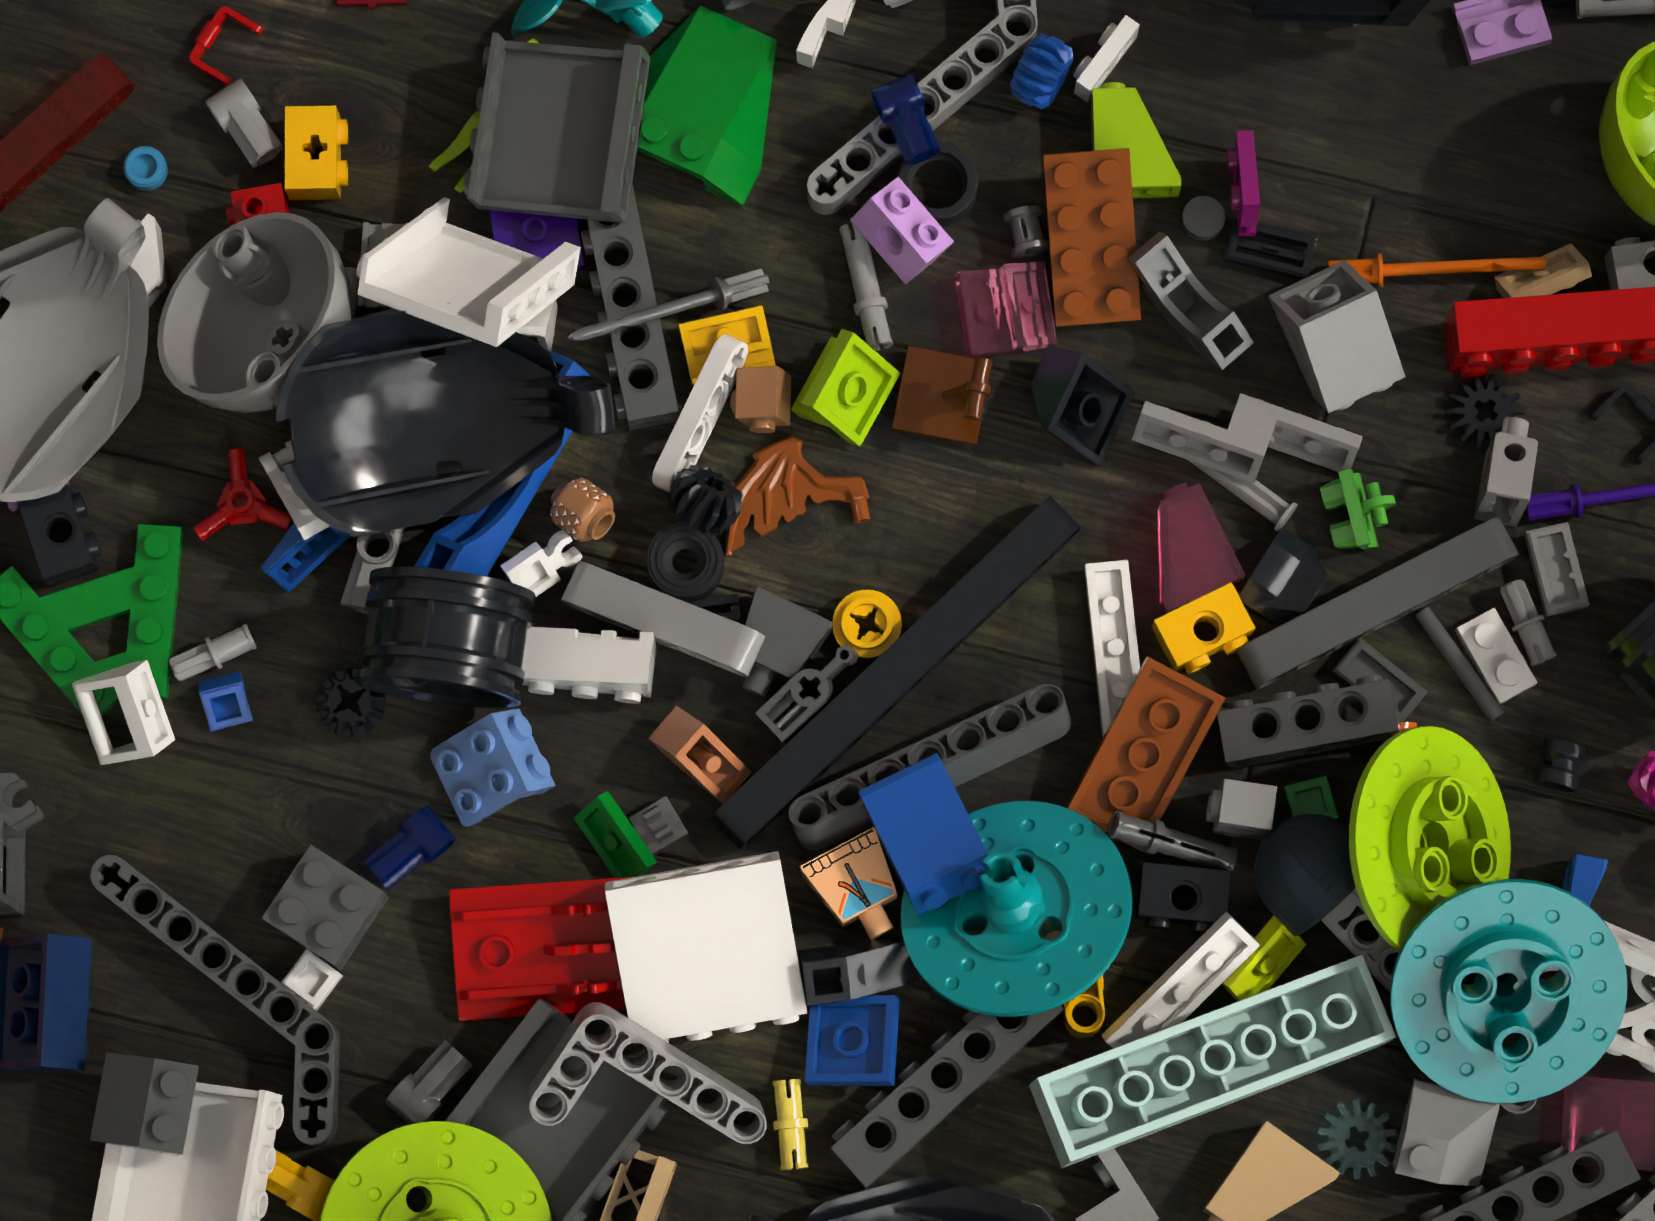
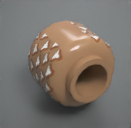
[550,478,615,542]

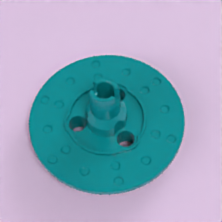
[901,801,1132,1017]
[1390,879,1628,1103]

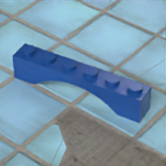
[414,349,590,576]

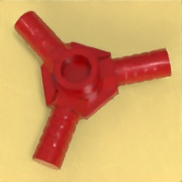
[193,449,293,541]

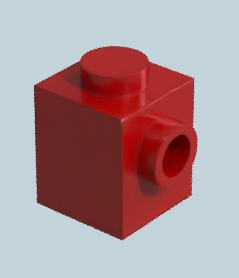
[226,183,289,227]

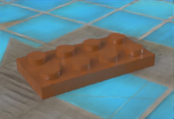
[1043,148,1141,327]
[1066,656,1225,852]

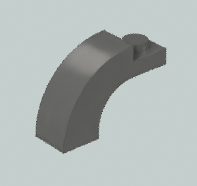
[1128,231,1254,370]

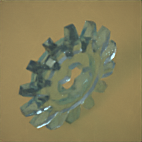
[1317,1099,1397,1180]

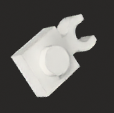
[500,530,583,597]

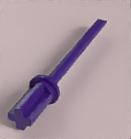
[1524,483,1655,521]

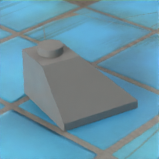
[1392,1078,1500,1186]

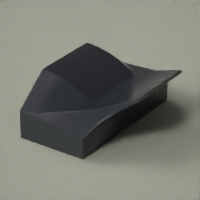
[1239,527,1329,624]

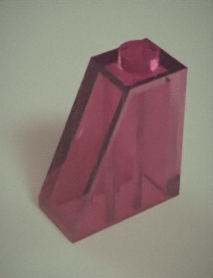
[1158,483,1245,616]

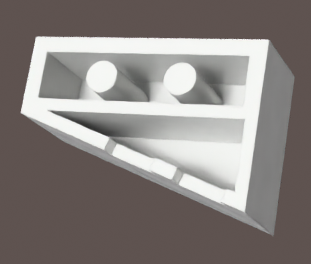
[522,627,657,704]

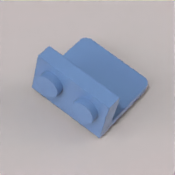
[430,708,556,827]

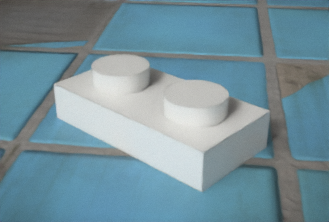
[1073,15,1140,103]
[1455,608,1538,705]

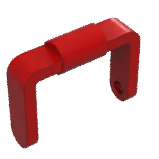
[189,7,264,86]

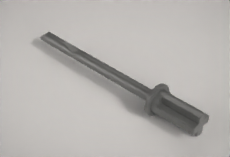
[568,268,770,341]

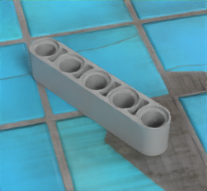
[561,561,766,677]

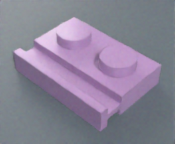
[1452,0,1553,66]

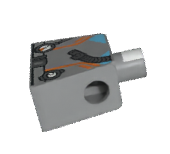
[1473,417,1538,528]

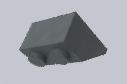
[89,1052,199,1156]

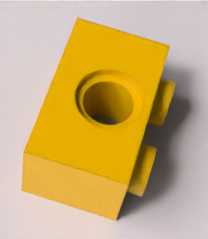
[1151,582,1255,674]

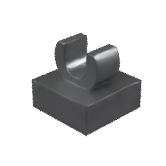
[629,796,689,856]

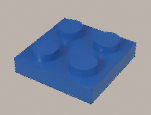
[805,995,900,1086]

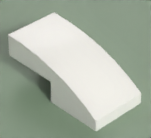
[796,0,856,69]

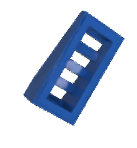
[261,523,351,593]
[1562,854,1608,905]

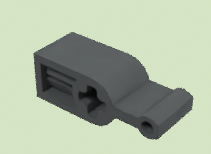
[755,645,859,743]

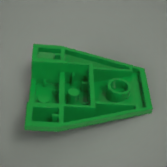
[637,5,777,207]

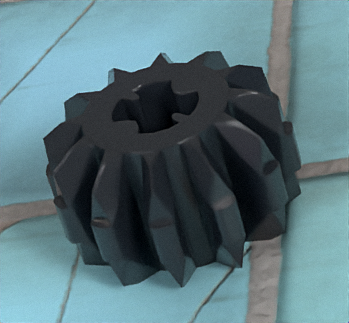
[668,465,743,535]

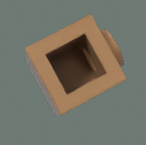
[730,366,791,433]

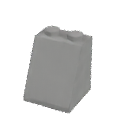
[1268,260,1405,413]

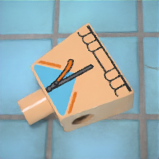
[800,827,897,940]

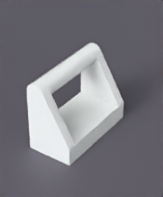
[72,660,175,765]

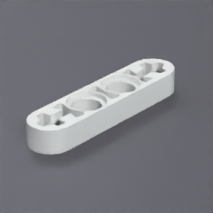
[652,334,748,493]

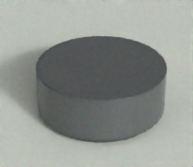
[1182,196,1225,241]

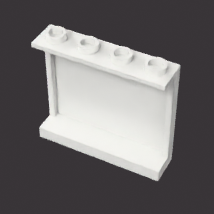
[356,197,581,347]
[605,851,807,1048]
[92,1082,284,1221]

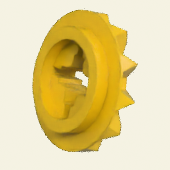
[832,590,902,659]

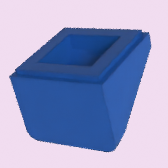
[199,671,253,731]

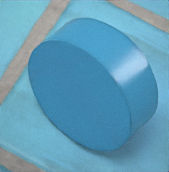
[123,146,168,191]

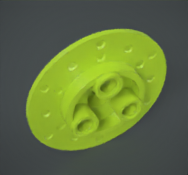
[1349,726,1511,952]
[320,1121,552,1221]

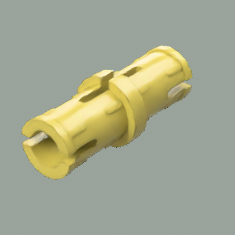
[773,1079,809,1171]

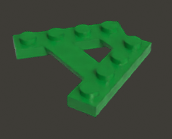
[0,524,184,716]

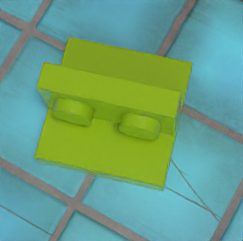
[791,329,901,447]

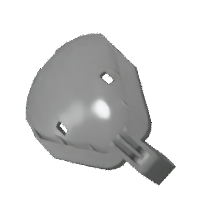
[0,198,149,503]

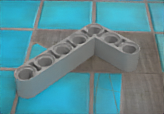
[528,1002,767,1144]

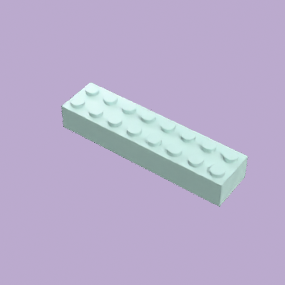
[1029,955,1396,1168]

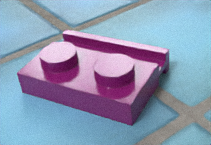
[1227,130,1260,236]

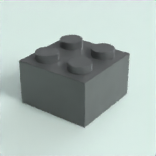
[262,844,389,971]

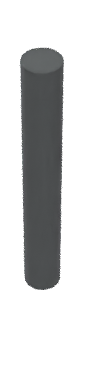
[1415,606,1505,722]

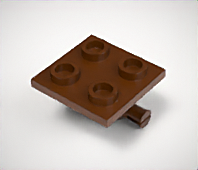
[892,346,992,446]

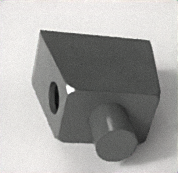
[742,586,832,698]

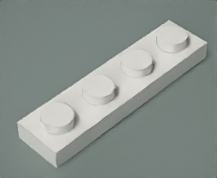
[1084,560,1140,737]
[1101,912,1260,1049]

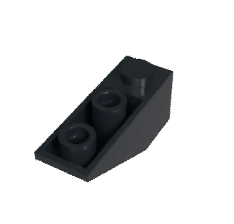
[798,936,924,1006]

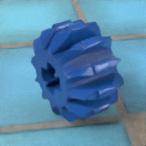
[1010,33,1073,110]

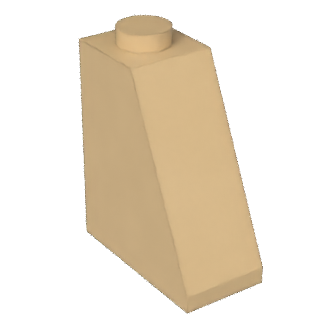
[1203,1121,1340,1221]

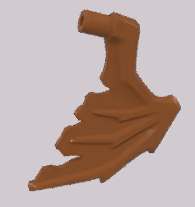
[724,434,871,557]

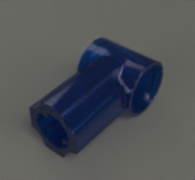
[871,74,940,165]
[364,805,456,891]

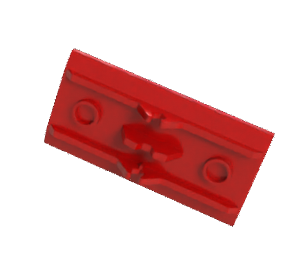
[449,876,637,1021]

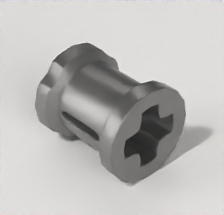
[1003,205,1049,258]

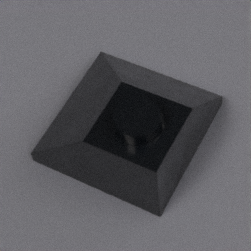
[1031,346,1135,467]

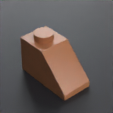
[648,706,752,804]

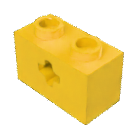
[285,105,348,200]

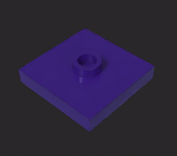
[489,210,585,270]

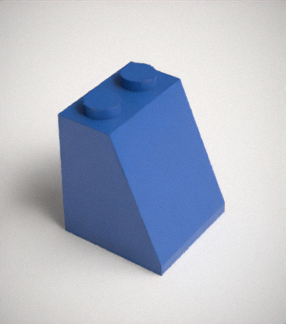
[858,753,988,915]

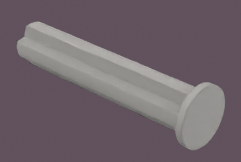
[1190,461,1298,532]

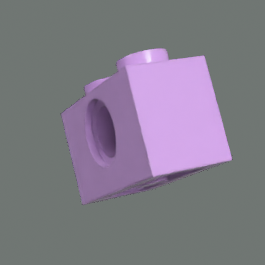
[850,177,954,285]

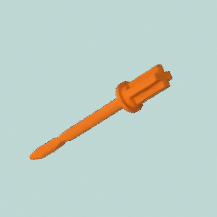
[1328,253,1547,288]

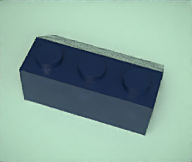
[0,933,93,1072]

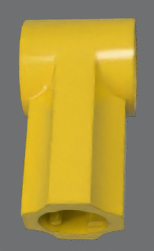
[266,1150,334,1221]

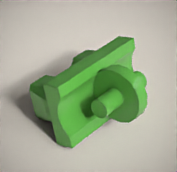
[1320,468,1396,551]

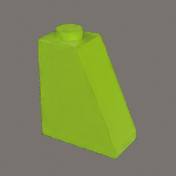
[1090,82,1181,198]

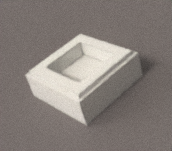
[281,949,343,1011]

